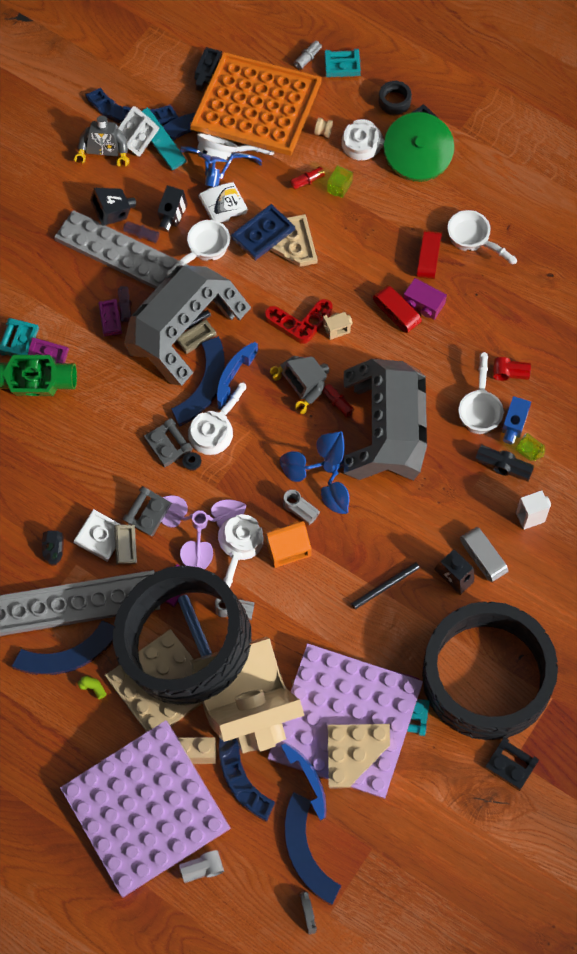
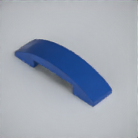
[217,342,258,410]
[281,743,326,820]

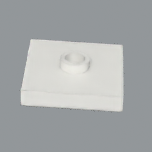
[73,509,121,562]

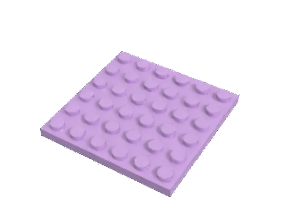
[268,644,423,799]
[60,720,231,897]

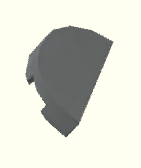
[299,891,317,935]

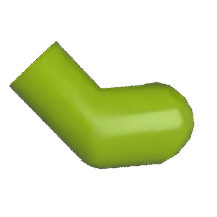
[78,676,107,699]

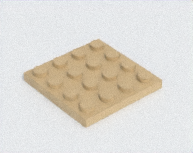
[105,629,202,732]

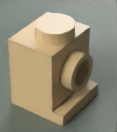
[323,312,353,340]

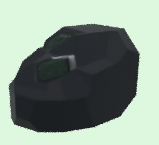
[42,531,64,566]

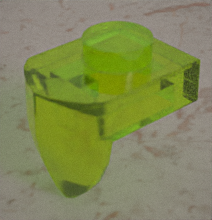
[515,433,546,461]

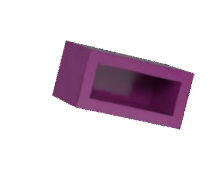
[403,278,447,320]

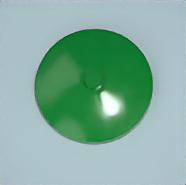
[384,112,454,182]

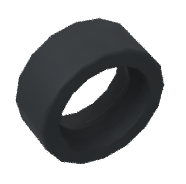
[378,81,412,115]

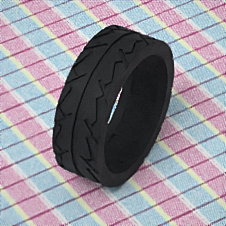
[113,566,252,705]
[422,601,558,740]

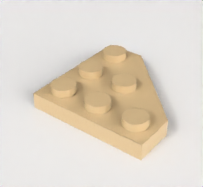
[270,214,318,267]
[328,724,390,788]

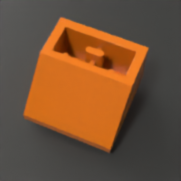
[266,521,311,568]

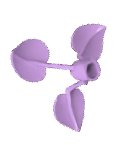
[161,496,246,569]

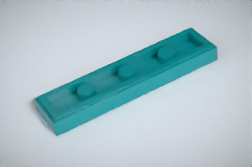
[142,107,187,171]

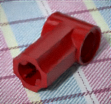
[493,357,531,381]

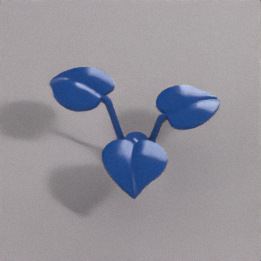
[180,147,262,187]
[280,431,349,514]

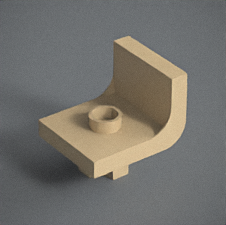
[190,636,304,753]

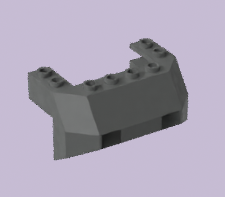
[124,266,251,386]
[344,359,427,481]

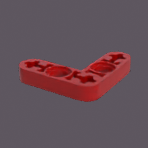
[265,299,333,344]

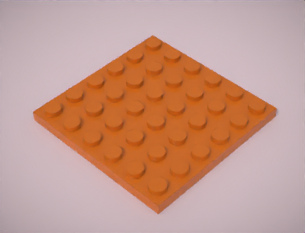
[191,52,322,156]

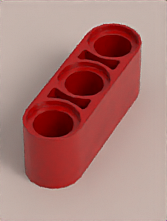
[417,230,442,279]
[373,285,422,333]

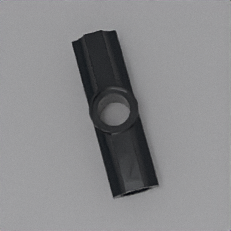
[475,445,535,482]

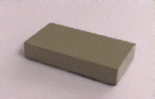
[176,319,217,354]
[114,525,137,564]

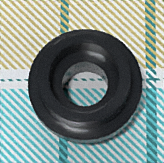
[182,452,202,471]

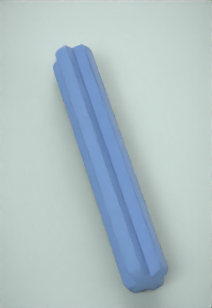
[178,595,212,657]

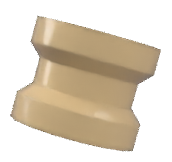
[315,118,333,138]

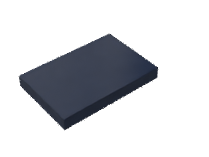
[231,204,295,261]

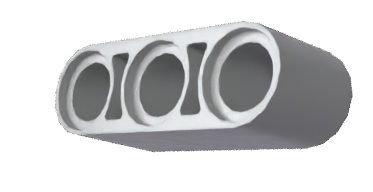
[460,527,508,582]

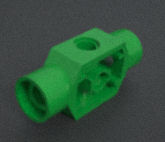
[0,355,77,396]

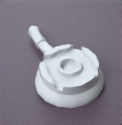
[342,119,384,161]
[197,133,275,159]
[447,210,517,264]
[167,220,230,276]
[458,352,504,434]
[188,382,246,455]
[218,514,263,587]

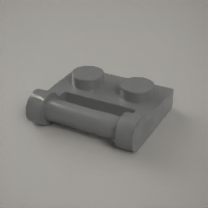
[144,419,193,468]
[123,486,172,536]

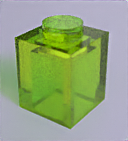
[327,165,353,198]

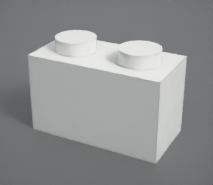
[516,491,551,530]

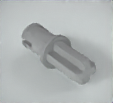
[293,41,322,70]

